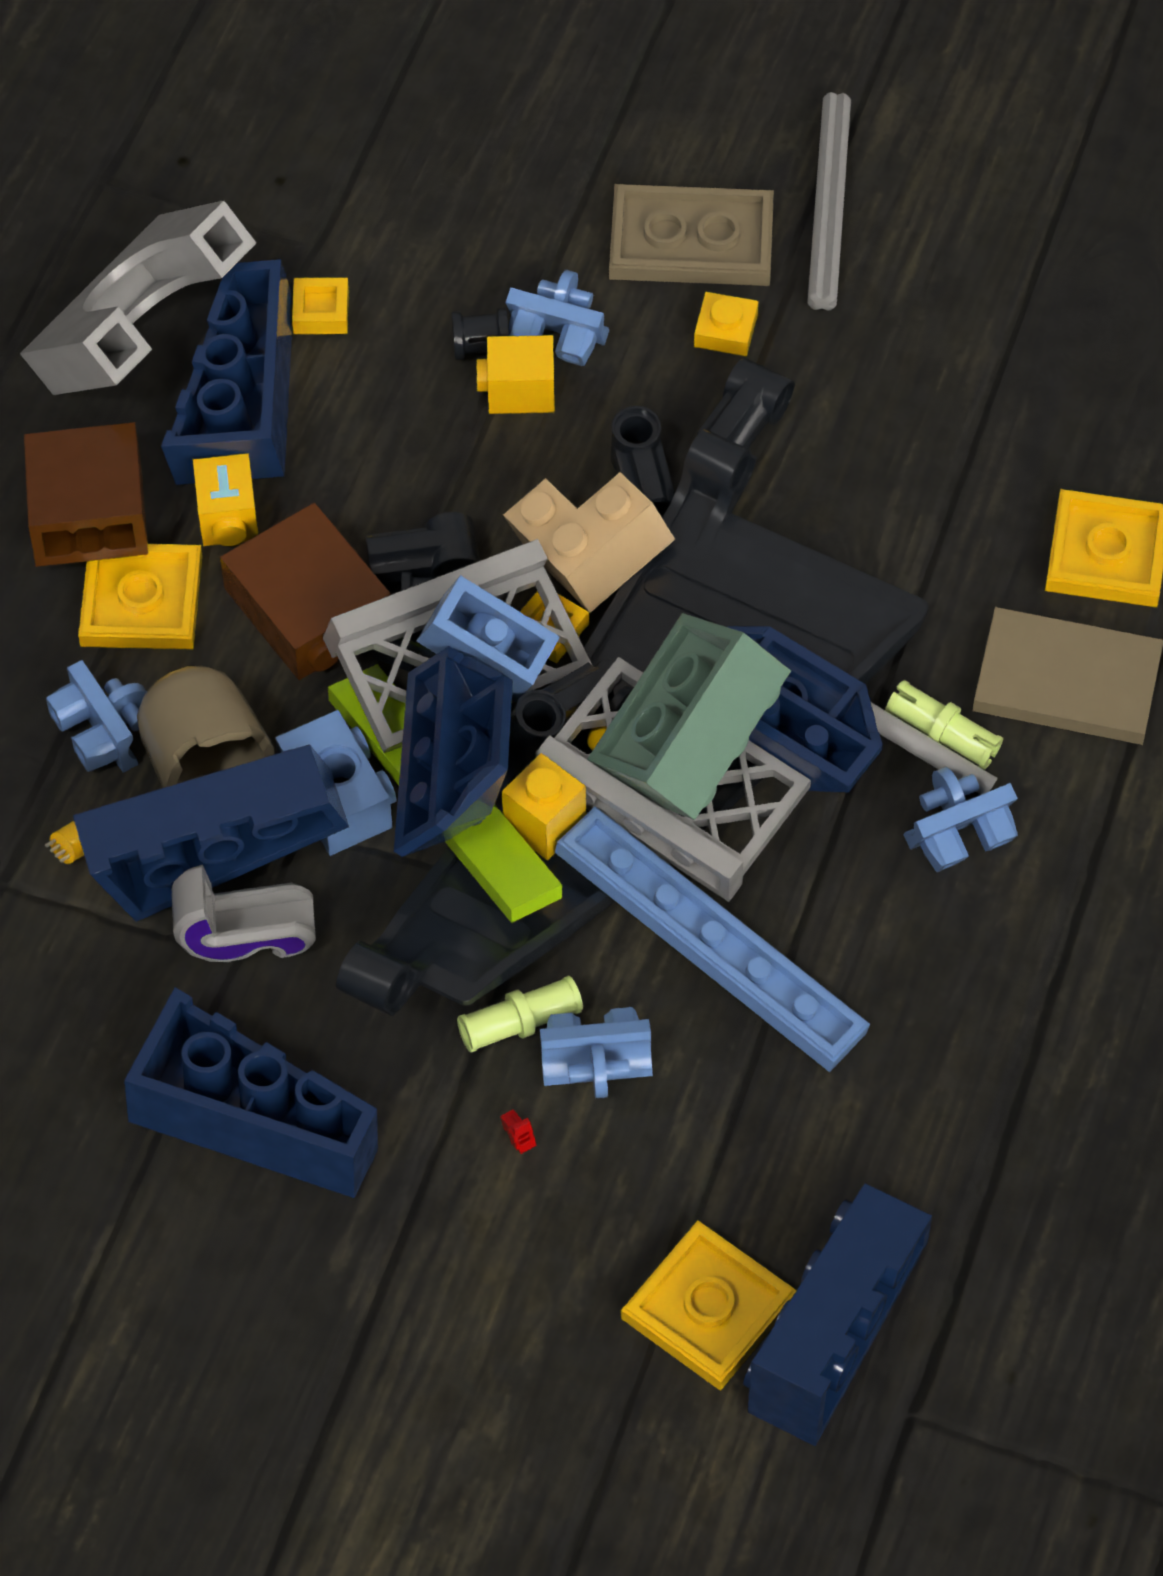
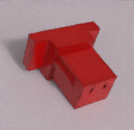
[500,1109,537,1154]

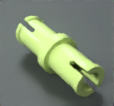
[885,680,1003,770]
[457,976,583,1053]

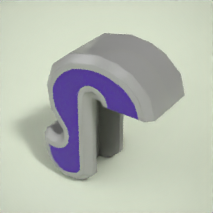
[171,865,316,962]

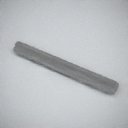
[808,92,851,311]

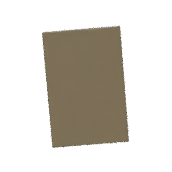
[609,184,774,286]
[973,607,1163,745]

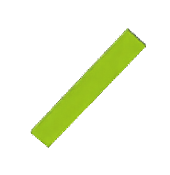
[328,664,562,923]

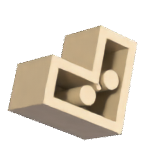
[503,472,675,613]

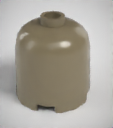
[137,666,275,788]

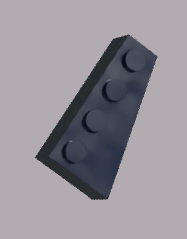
[161,259,293,485]
[73,744,349,922]
[124,987,378,1198]
[743,1183,932,1446]

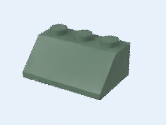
[587,613,791,820]

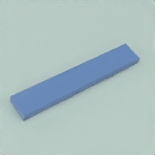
[555,806,870,1072]

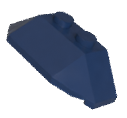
[728,626,882,792]
[394,646,513,857]

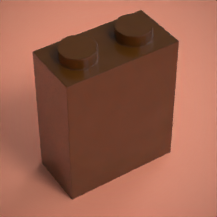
[24,422,148,567]
[220,502,391,680]

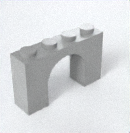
[20,200,256,395]

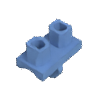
[506,270,609,366]
[46,660,147,773]
[903,767,1018,872]
[540,1007,653,1098]

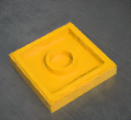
[1045,489,1163,607]
[78,544,202,649]
[621,1220,797,1391]

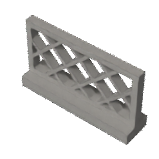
[323,539,592,753]
[535,657,811,902]

